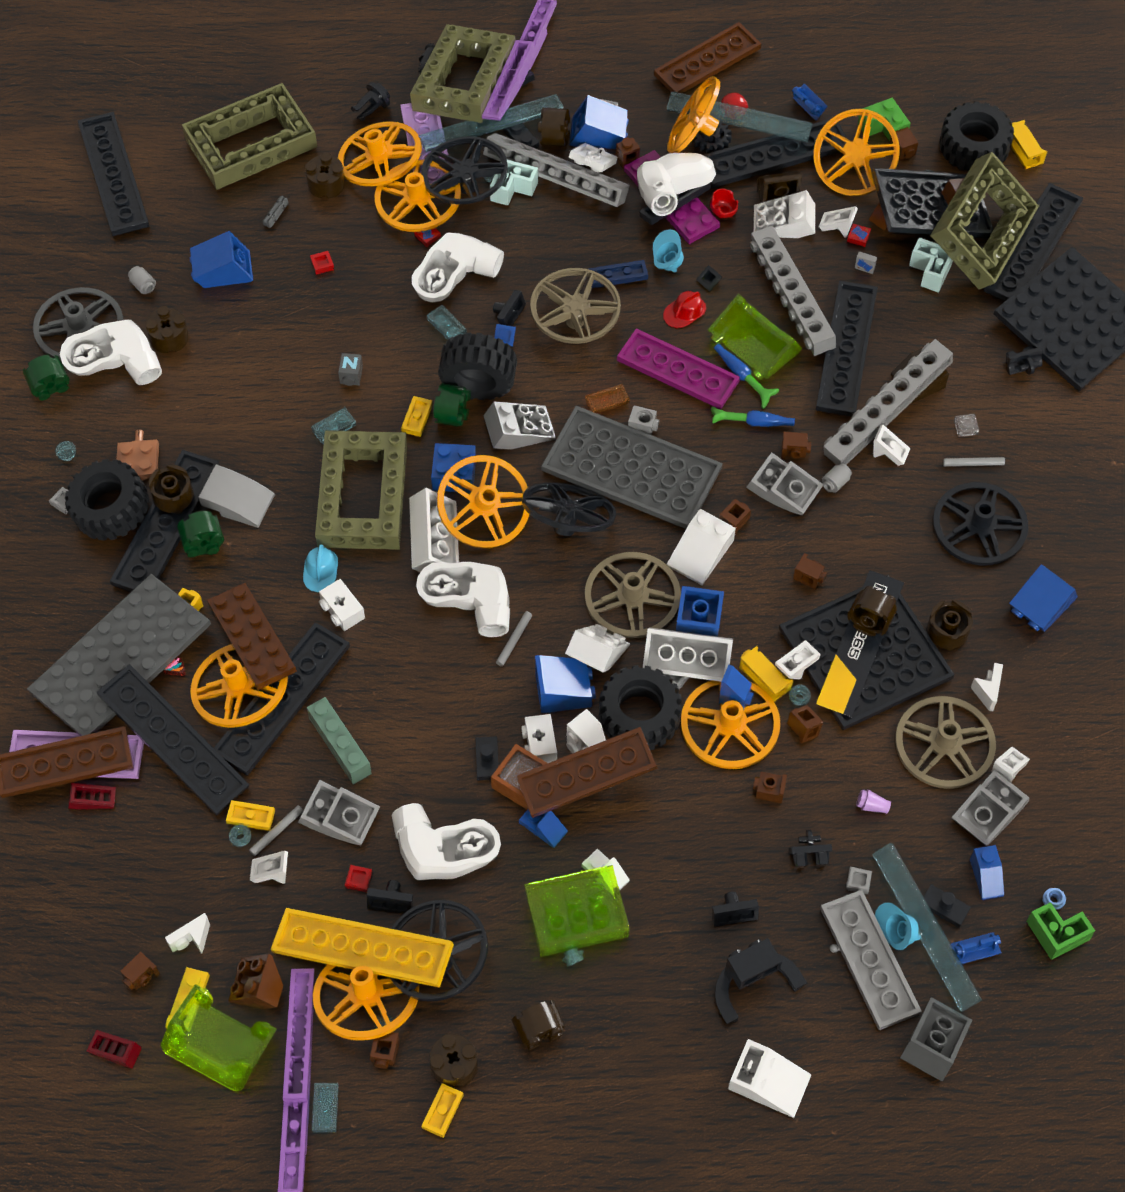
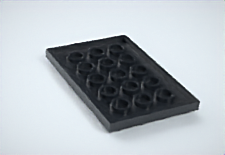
[871,168,993,238]

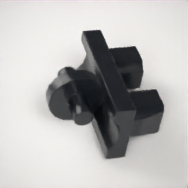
[1006,346,1043,375]
[789,829,832,866]

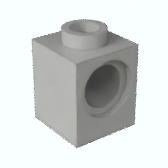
[628,405,659,435]

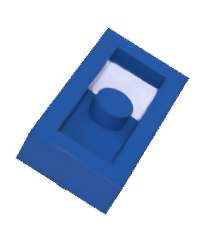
[519,809,568,848]

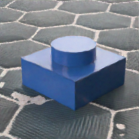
[494,324,516,346]

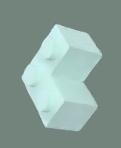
[490,160,538,205]
[909,238,953,292]

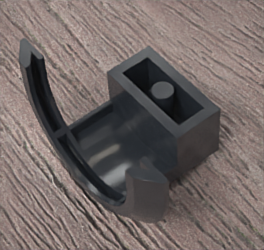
[715,938,807,1024]

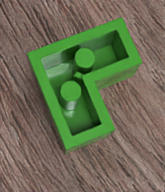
[858,98,911,141]
[1026,902,1095,960]

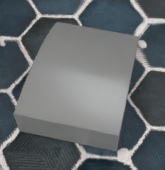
[746,452,824,515]
[199,465,275,528]
[952,770,1029,846]
[298,780,380,846]

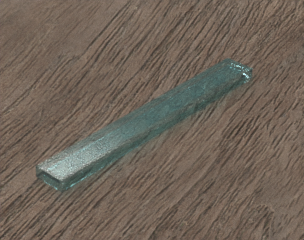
[667,91,813,142]
[419,94,563,152]
[872,843,982,1012]

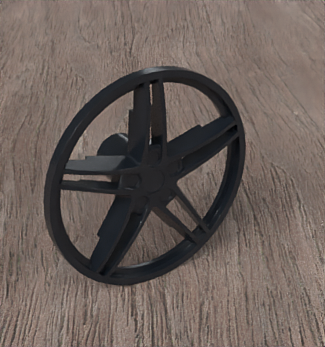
[421,136,508,204]
[933,482,1028,566]
[522,483,616,536]
[389,900,488,1001]

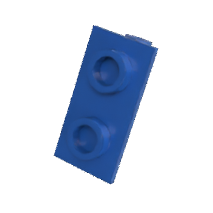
[792,83,828,121]
[950,932,1001,965]

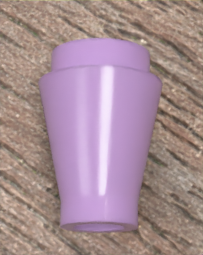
[856,789,891,814]

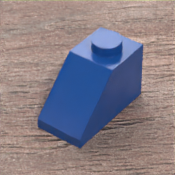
[719,665,754,711]
[970,845,1004,900]

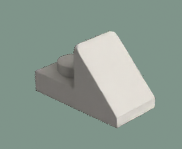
[819,206,858,238]
[873,425,910,466]
[775,640,821,680]
[971,663,1003,711]
[992,747,1030,782]
[582,849,629,896]
[250,851,288,884]
[165,913,210,954]

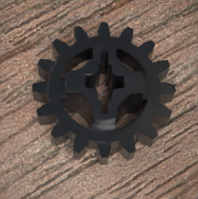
[691,120,732,154]

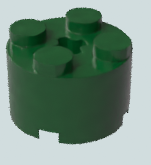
[23,355,70,401]
[434,383,471,427]
[177,511,224,558]

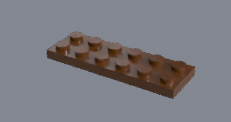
[654,22,762,97]
[207,583,297,690]
[0,726,134,798]
[516,727,657,818]

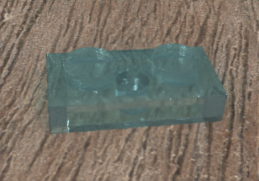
[427,305,467,340]
[311,407,356,444]
[312,1083,339,1133]

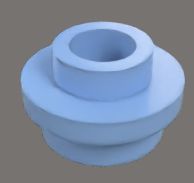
[1043,888,1066,910]

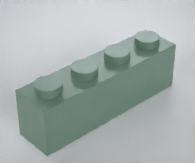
[307,697,372,784]

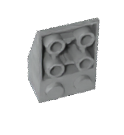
[484,401,556,449]

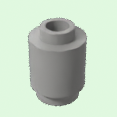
[128,266,156,294]
[822,463,852,493]

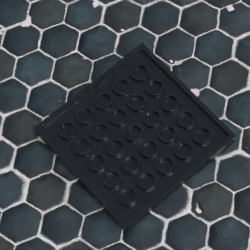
[993,247,1125,391]
[779,575,955,730]

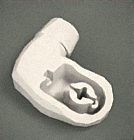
[637,153,716,216]
[412,233,504,302]
[60,320,162,385]
[416,562,510,637]
[392,803,501,880]

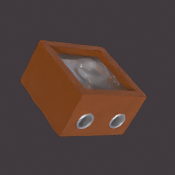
[491,744,547,810]

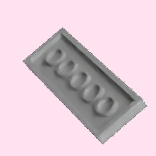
[820,890,922,1030]

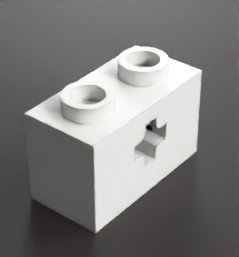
[319,579,365,631]
[521,714,557,763]

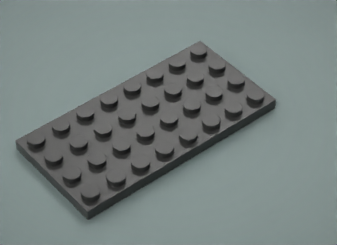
[541,406,723,529]
[27,574,211,736]

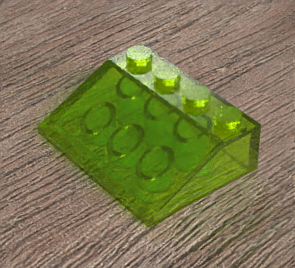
[524,865,630,957]

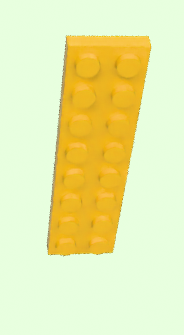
[271,908,454,988]

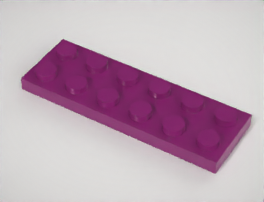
[624,150,720,244]
[617,328,740,410]

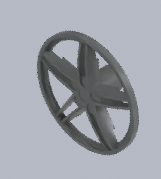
[33,287,124,361]

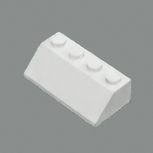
[409,488,459,572]
[643,627,733,682]

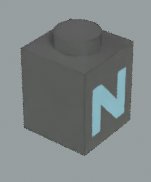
[338,353,363,386]

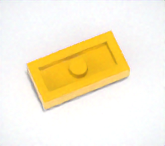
[401,396,433,437]
[226,800,275,831]
[422,1083,464,1138]

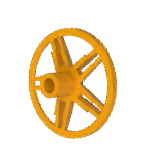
[667,76,720,153]
[813,109,900,196]
[338,122,422,186]
[375,160,461,232]
[437,455,529,549]
[190,644,288,728]
[681,680,780,769]
[313,964,419,1040]

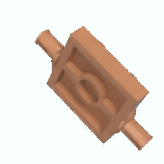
[116,430,159,481]

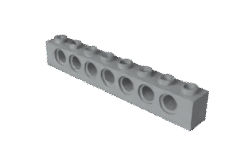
[483,133,630,207]
[750,225,836,356]
[823,339,953,465]

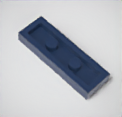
[588,260,648,288]

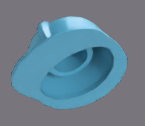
[653,229,684,273]
[303,544,338,593]
[875,903,921,950]

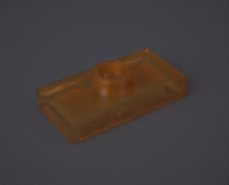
[585,384,630,414]

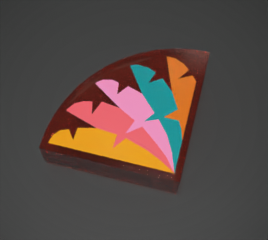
[163,656,186,676]

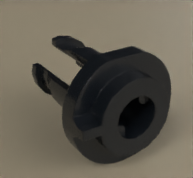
[351,82,390,121]

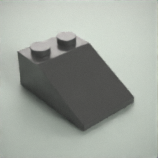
[900,997,972,1081]

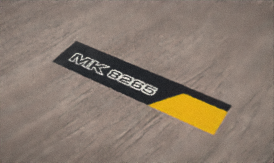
[816,570,904,717]

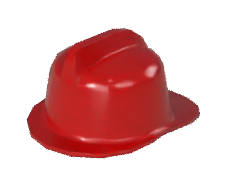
[663,291,706,328]

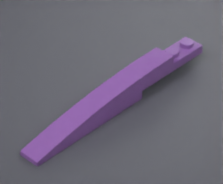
[482,0,557,121]
[278,969,315,1192]

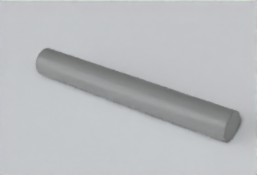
[943,457,1005,467]
[496,611,532,667]
[249,805,303,856]

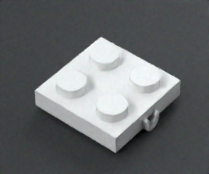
[569,143,618,172]

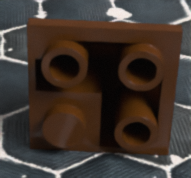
[228,954,283,1009]

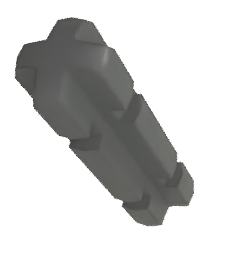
[263,196,289,228]

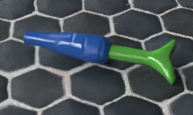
[714,344,779,409]
[711,406,795,427]

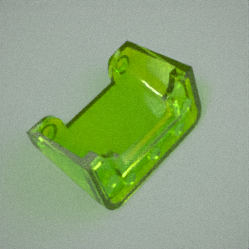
[708,294,802,380]
[161,984,277,1091]

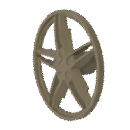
[530,268,621,344]
[585,552,681,638]
[895,696,996,789]

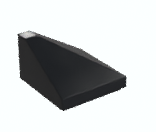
[696,265,722,292]

